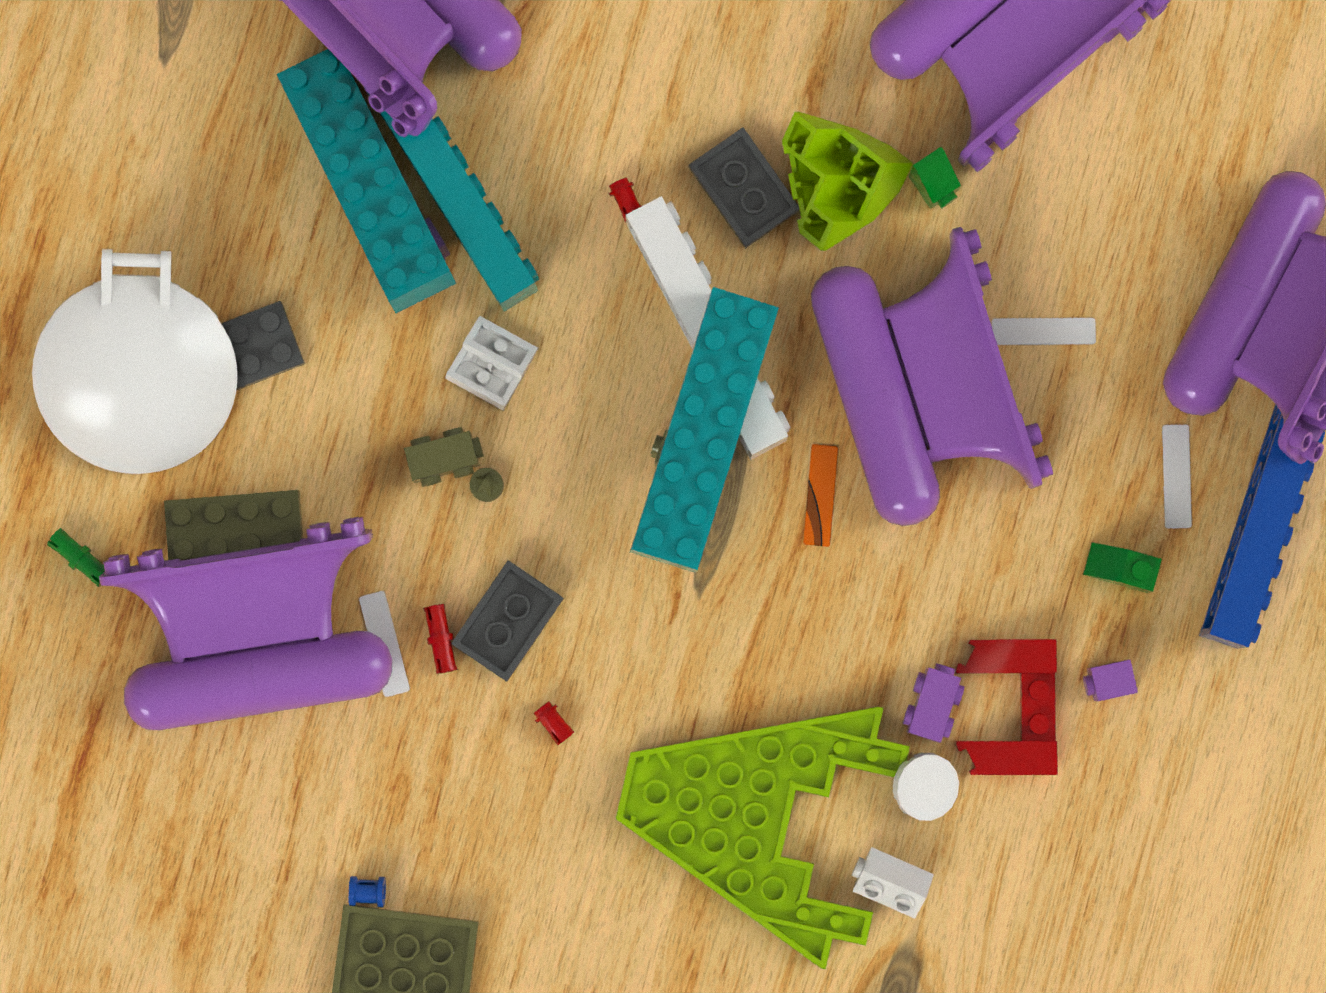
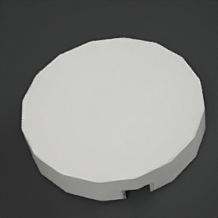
[892,753,959,821]

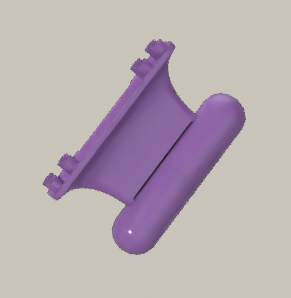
[279,0,522,137]
[870,0,1171,172]
[1163,171,1326,464]
[811,227,1053,526]
[99,517,392,730]

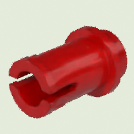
[609,177,641,223]
[533,701,574,746]

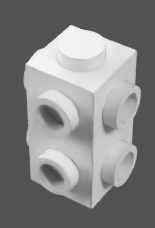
[852,847,934,919]

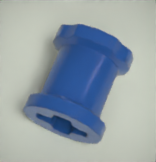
[349,876,386,907]

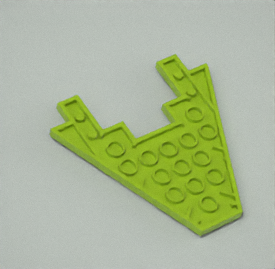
[616,707,910,969]

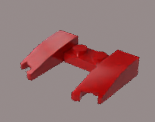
[955,639,1058,775]

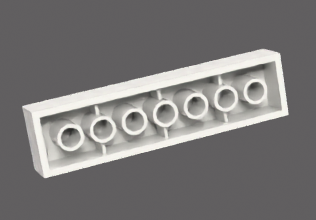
[626,196,790,460]

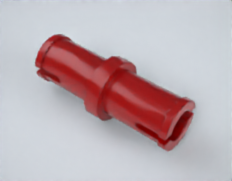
[423,604,458,674]

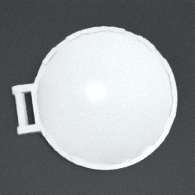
[32,249,237,474]

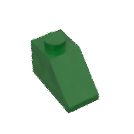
[908,147,961,209]
[1083,542,1162,593]

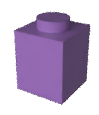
[1083,659,1138,701]

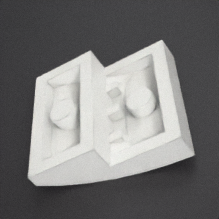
[445,316,538,411]

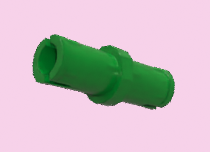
[47,528,105,587]

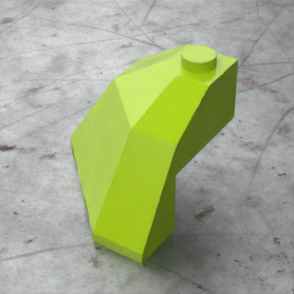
[782,112,913,251]

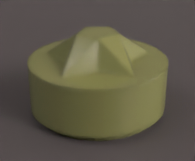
[470,468,504,502]

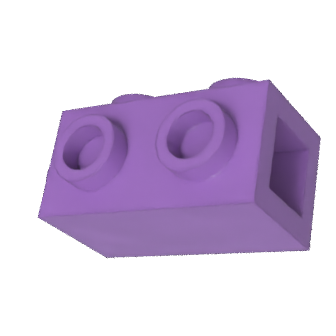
[903,663,964,743]

